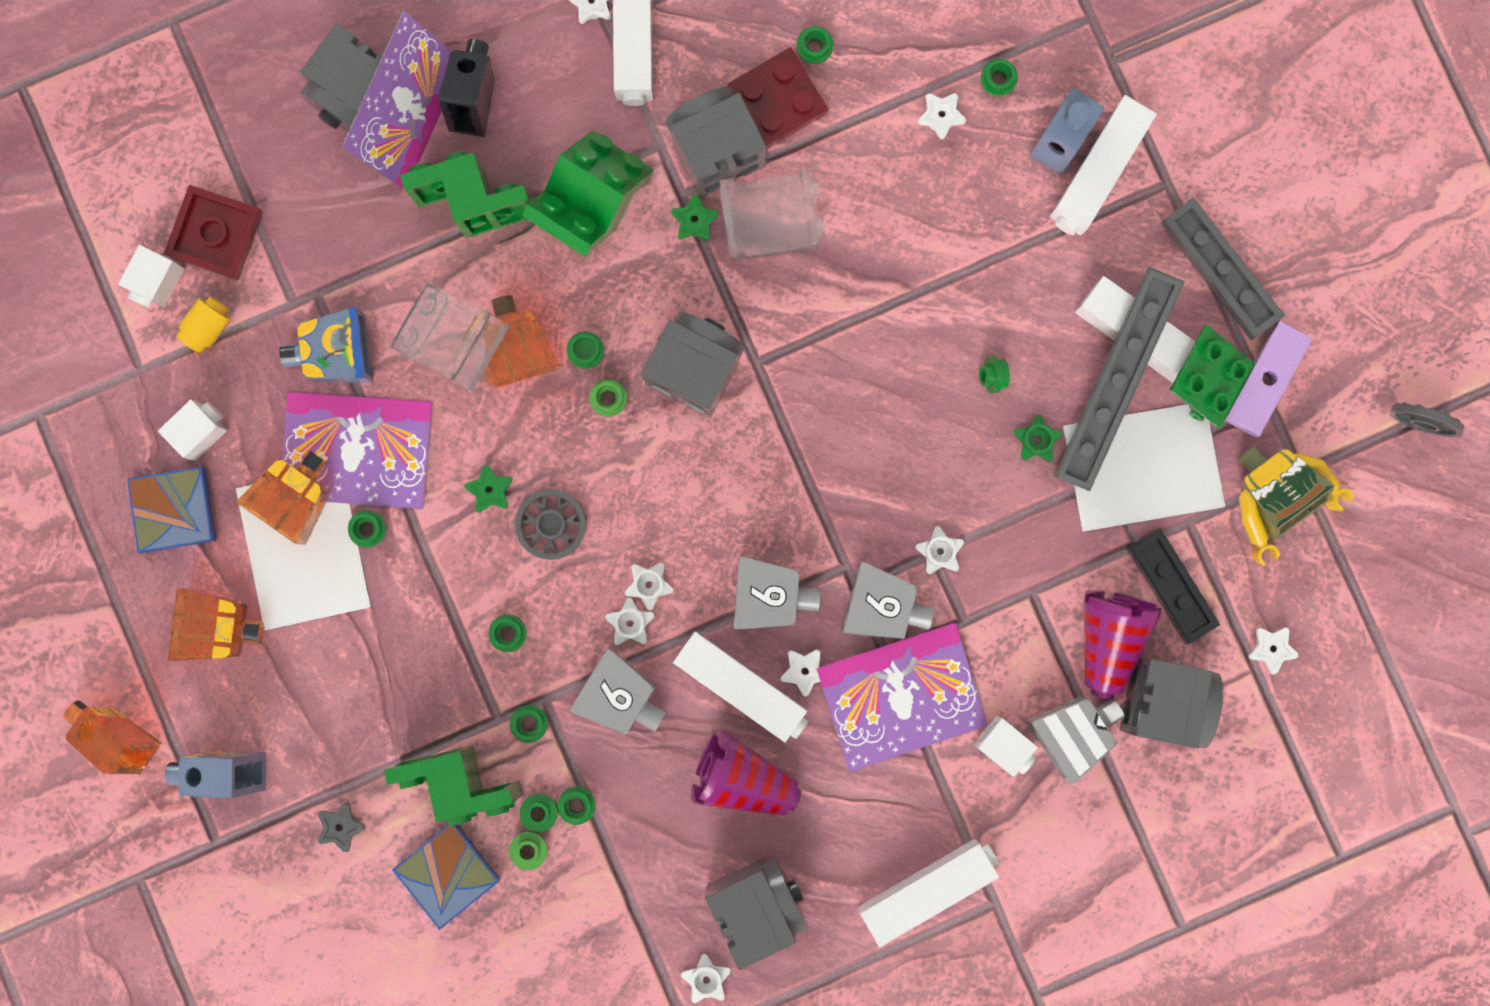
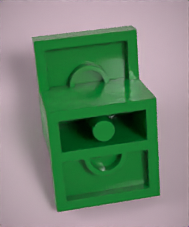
[522,131,654,257]
[400,151,531,238]
[384,745,523,826]

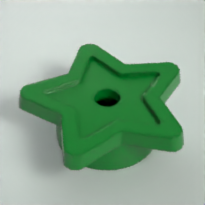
[671,195,719,241]
[1014,415,1062,462]
[464,465,513,513]

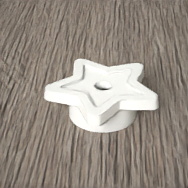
[568,0,611,24]
[918,93,966,139]
[915,526,964,574]
[625,563,673,610]
[605,598,654,645]
[1248,627,1298,675]
[780,649,821,697]
[681,954,730,1003]

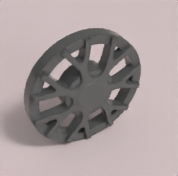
[1390,402,1465,437]
[515,489,586,560]

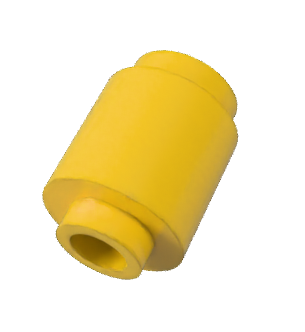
[176,296,231,354]

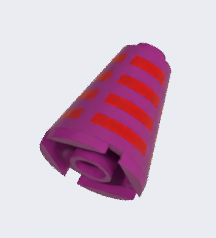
[1084,590,1162,699]
[691,730,801,816]

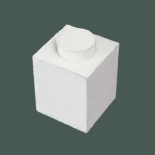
[118,245,185,308]
[158,399,228,461]
[973,716,1038,777]

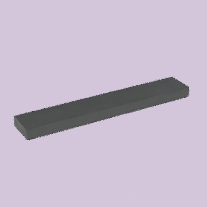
[1054,267,1185,491]

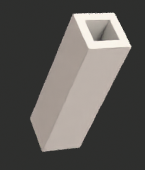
[613,0,653,106]
[1050,95,1157,236]
[1074,276,1195,383]
[673,631,808,743]
[858,839,999,948]

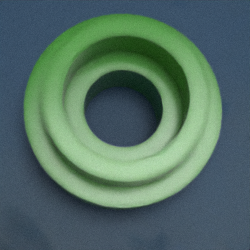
[590,379,627,417]
[509,831,548,870]

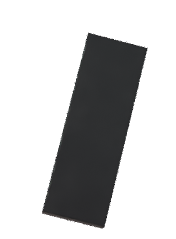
[1126,528,1220,644]

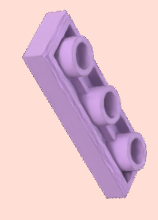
[1225,321,1312,438]

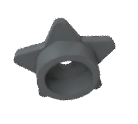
[318,802,366,852]

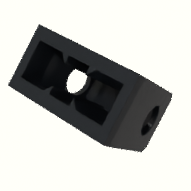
[438,39,495,137]

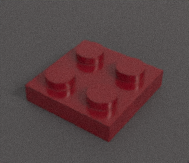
[727,47,829,149]
[164,185,263,281]

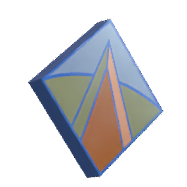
[127,467,216,553]
[392,825,501,930]

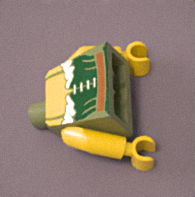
[1239,446,1354,566]

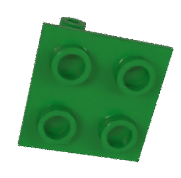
[1170,325,1255,429]

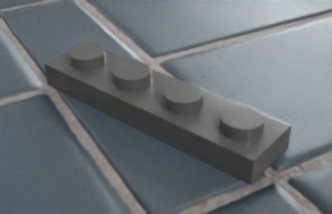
[1161,197,1285,340]

